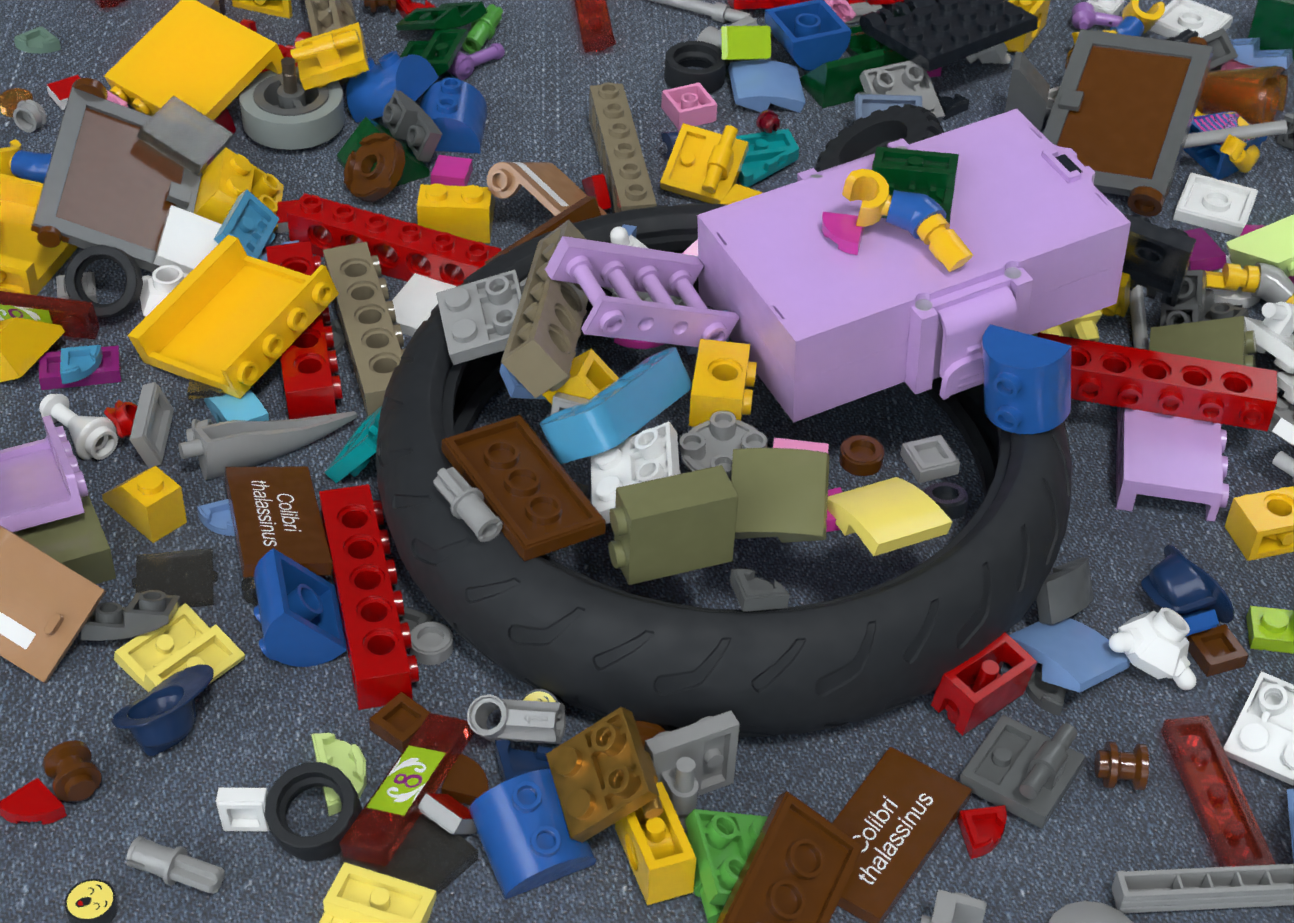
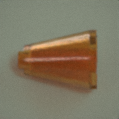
[1200,66,1288,125]

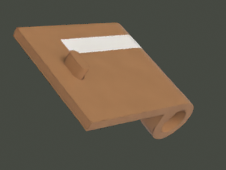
[487,162,607,216]
[0,525,107,683]

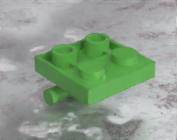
[684,809,768,923]

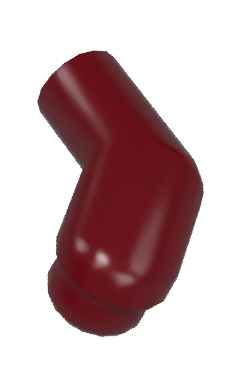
[756,110,780,134]

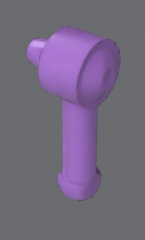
[1072,2,1123,30]
[447,43,505,80]

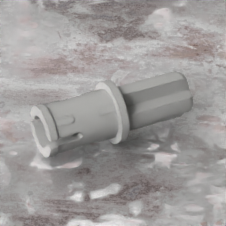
[434,467,503,542]
[126,836,225,893]

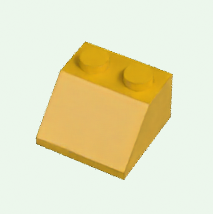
[417,183,495,243]

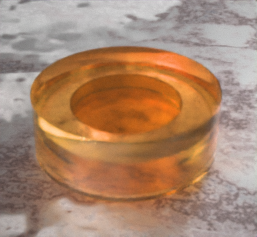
[0,88,34,117]

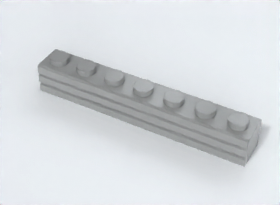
[1111,864,1294,913]

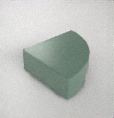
[14,26,61,54]

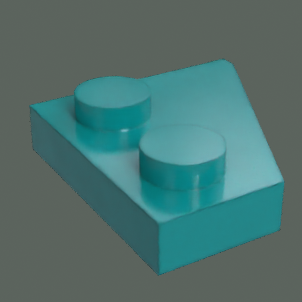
[736,129,800,187]
[324,406,382,484]

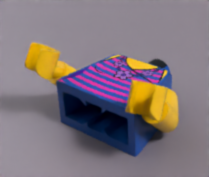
[1183,108,1267,180]

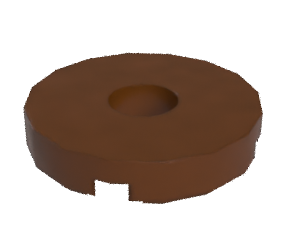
[344,133,405,202]

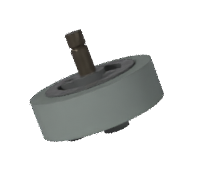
[240,57,345,150]

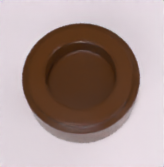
[839,435,884,476]

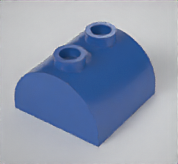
[765,0,851,72]
[346,51,439,123]
[420,77,487,154]
[982,324,1071,434]
[254,548,347,667]
[469,769,596,900]

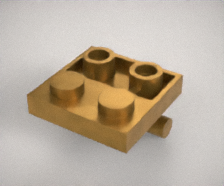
[546,707,663,843]

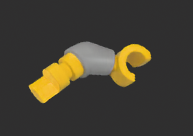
[1205,262,1294,304]

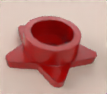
[104,400,137,438]

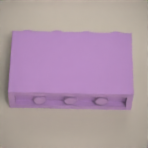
[1116,407,1229,522]
[0,415,88,532]

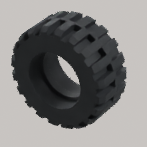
[815,104,944,172]

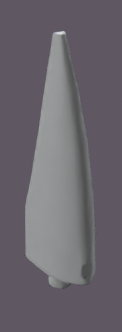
[178,411,357,480]

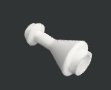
[39,394,118,460]

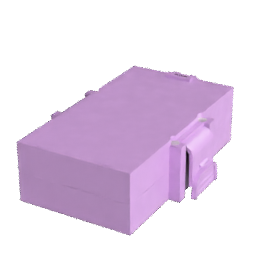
[697,109,1131,423]

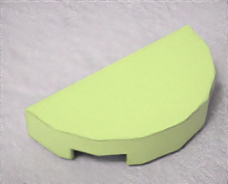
[311,733,367,816]

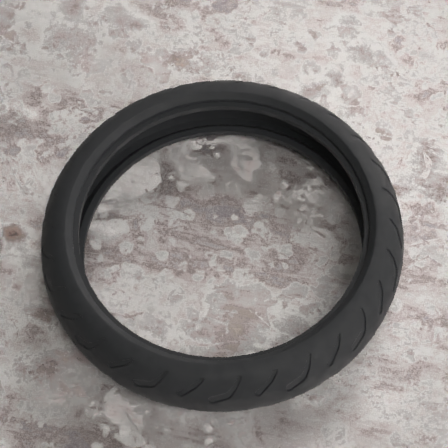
[376,204,1072,737]

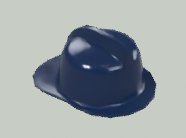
[1141,545,1235,623]
[112,664,214,756]

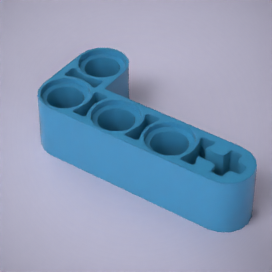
[540,347,692,464]

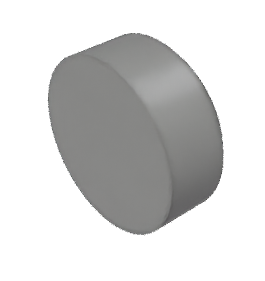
[409,622,453,665]

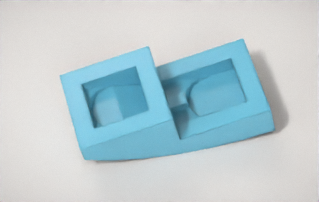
[203,389,269,423]

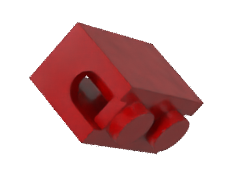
[931,632,1037,736]

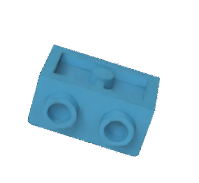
[213,190,280,260]

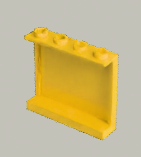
[104,0,284,135]
[0,173,78,300]
[128,235,339,399]

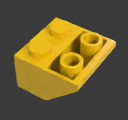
[194,147,284,232]

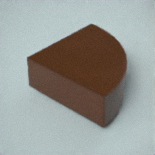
[441,753,489,806]

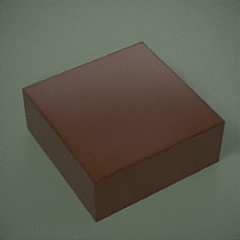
[1187,624,1249,677]
[369,692,435,753]

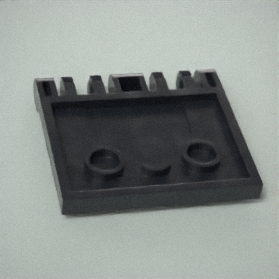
[859,0,1038,72]
[1122,213,1196,307]

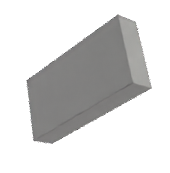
[129,382,174,468]

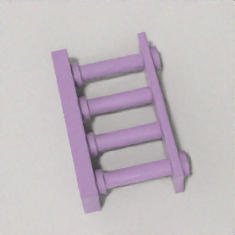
[545,236,739,347]

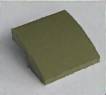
[731,448,830,543]

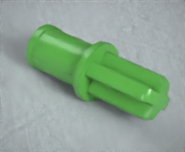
[462,4,503,54]

